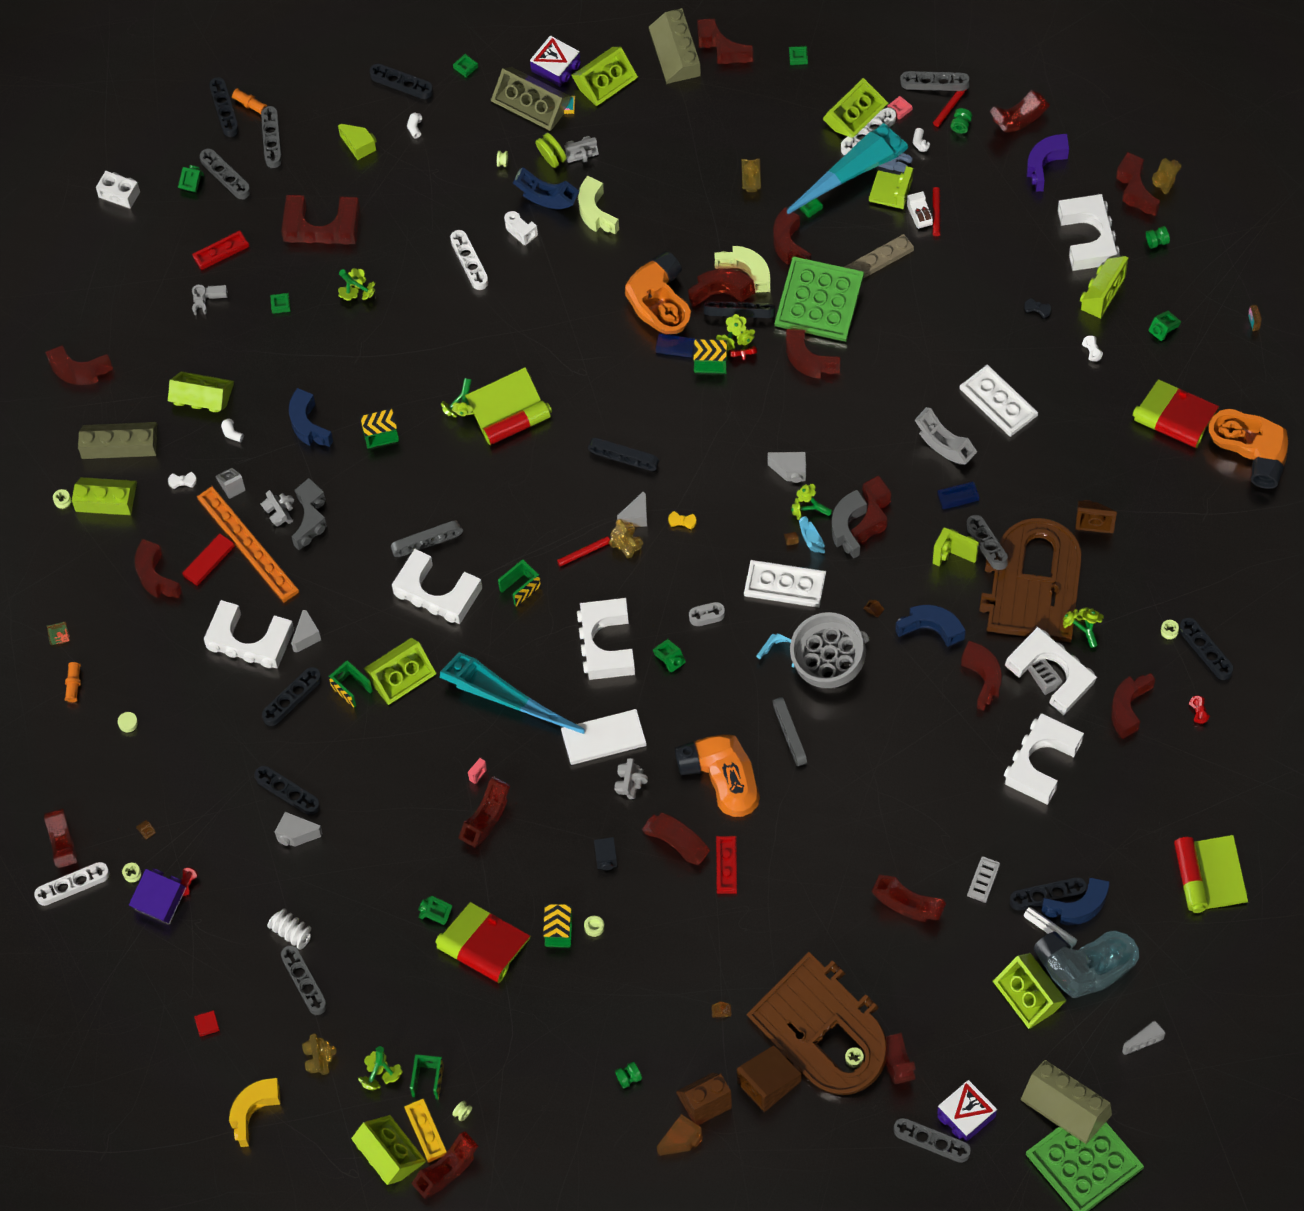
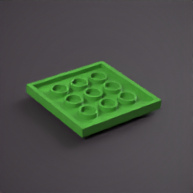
[775,257,864,342]
[1026,1123,1144,1211]

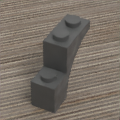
[292,478,327,550]

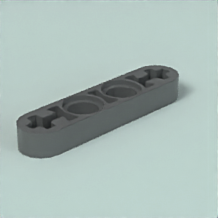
[900,71,970,91]
[261,106,282,168]
[200,149,250,199]
[966,515,1008,570]
[391,520,463,557]
[773,697,807,766]
[281,946,327,1015]
[894,1118,971,1162]

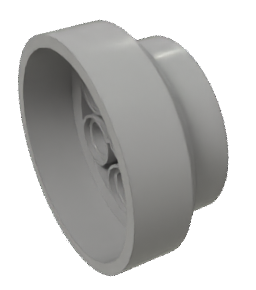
[790,612,866,688]

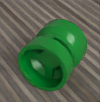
[951,108,972,133]
[1146,226,1170,249]
[615,1061,642,1089]

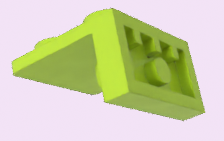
[869,166,913,209]
[933,527,979,567]

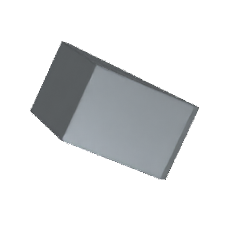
[216,468,246,499]
[617,492,647,527]
[291,610,321,652]

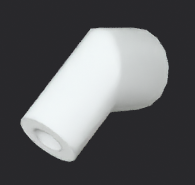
[407,112,422,138]
[912,128,930,152]
[221,419,244,442]

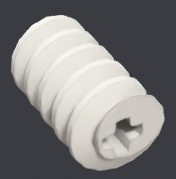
[267,908,311,950]

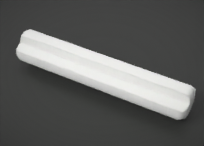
[1024,907,1077,949]

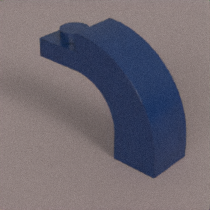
[513,167,579,209]
[289,388,333,447]
[895,605,965,647]
[1041,878,1110,926]

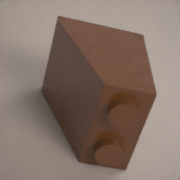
[737,1045,802,1112]
[676,1073,732,1127]

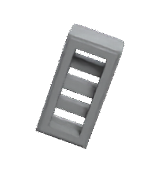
[1028,659,1062,695]
[967,857,1000,903]
[1122,1021,1165,1055]

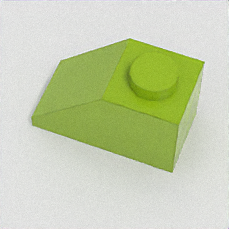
[338,124,377,160]

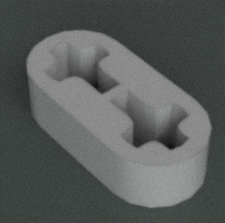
[689,602,725,626]

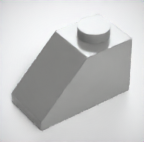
[768,452,806,483]
[275,812,323,847]

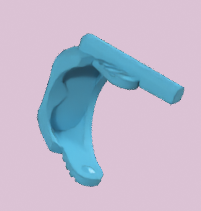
[799,516,825,553]
[757,633,795,668]

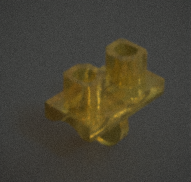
[1152,158,1181,194]
[742,159,761,192]
[609,520,643,558]
[302,1034,337,1075]

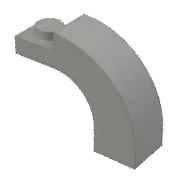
[915,407,977,464]

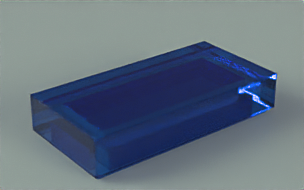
[655,334,695,358]
[937,482,979,509]

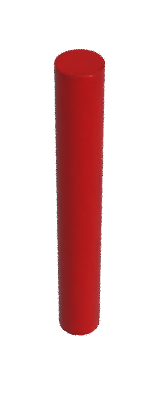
[933,89,967,127]
[933,187,940,236]
[557,536,611,567]

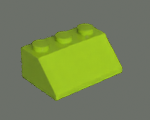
[571,47,638,106]
[823,78,888,138]
[1080,256,1128,319]
[168,372,234,412]
[72,477,137,515]
[363,638,436,705]
[993,953,1066,1029]
[351,1115,426,1185]

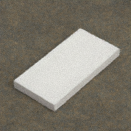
[960,364,1038,437]
[744,560,826,608]
[561,709,646,765]

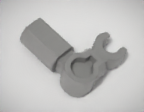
[192,285,228,315]

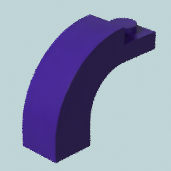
[1027,134,1069,192]

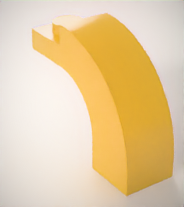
[229,1078,280,1147]

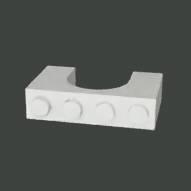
[1058,194,1120,271]
[392,549,482,624]
[577,598,635,680]
[204,600,294,669]
[1005,627,1097,715]
[1004,713,1084,805]

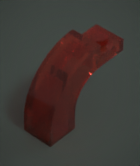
[990,91,1050,132]
[773,207,811,264]
[688,269,755,306]
[786,329,840,379]
[45,345,113,385]
[135,539,182,598]
[961,641,1002,711]
[1111,673,1155,739]
[458,776,510,847]
[44,809,77,868]
[642,813,710,865]
[872,875,946,922]
[886,1033,916,1084]
[411,1131,478,1199]

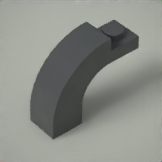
[832,490,867,559]

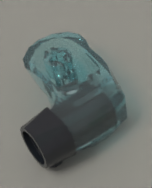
[1033,931,1139,998]

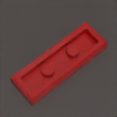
[192,231,249,270]
[182,534,235,586]
[716,836,737,894]

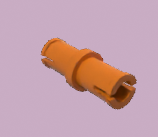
[232,88,267,114]
[65,662,81,703]

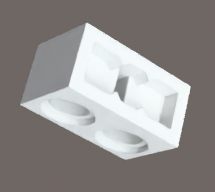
[96,171,140,209]

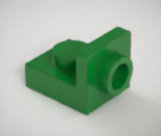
[178,165,204,193]
[1149,311,1181,341]
[653,639,686,673]
[418,895,453,925]

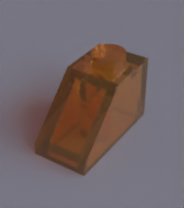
[657,1114,703,1155]

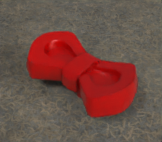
[729,346,757,360]
[1189,696,1210,724]
[180,867,198,896]

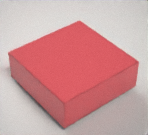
[887,96,913,120]
[468,758,487,784]

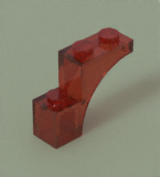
[697,19,753,64]
[1116,152,1160,216]
[851,476,891,543]

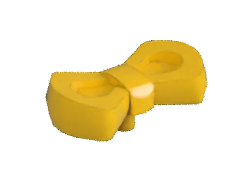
[668,511,697,530]

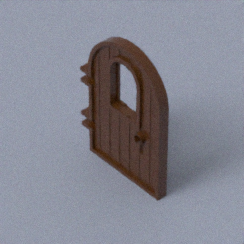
[980,518,1081,643]
[746,952,888,1095]

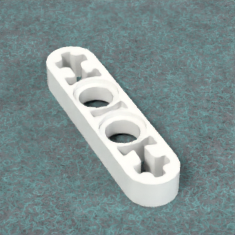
[841,108,896,155]
[450,230,488,290]
[35,862,110,906]

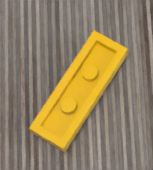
[404,1099,447,1163]

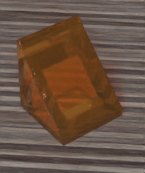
[784,532,799,545]
[136,820,156,839]
[712,1001,731,1017]

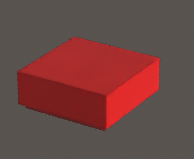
[194,1010,220,1037]

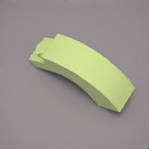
[578,176,619,234]
[715,246,770,292]

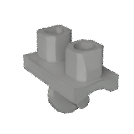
[564,136,599,163]
[261,490,294,526]
[614,759,648,799]

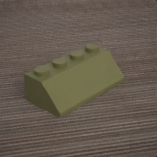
[649,8,701,84]
[491,67,571,131]
[78,422,157,459]
[1021,1060,1112,1144]

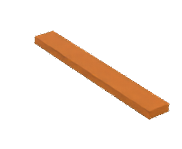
[197,486,299,603]

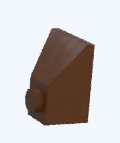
[1075,500,1117,533]

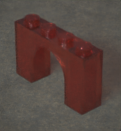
[282,195,360,245]

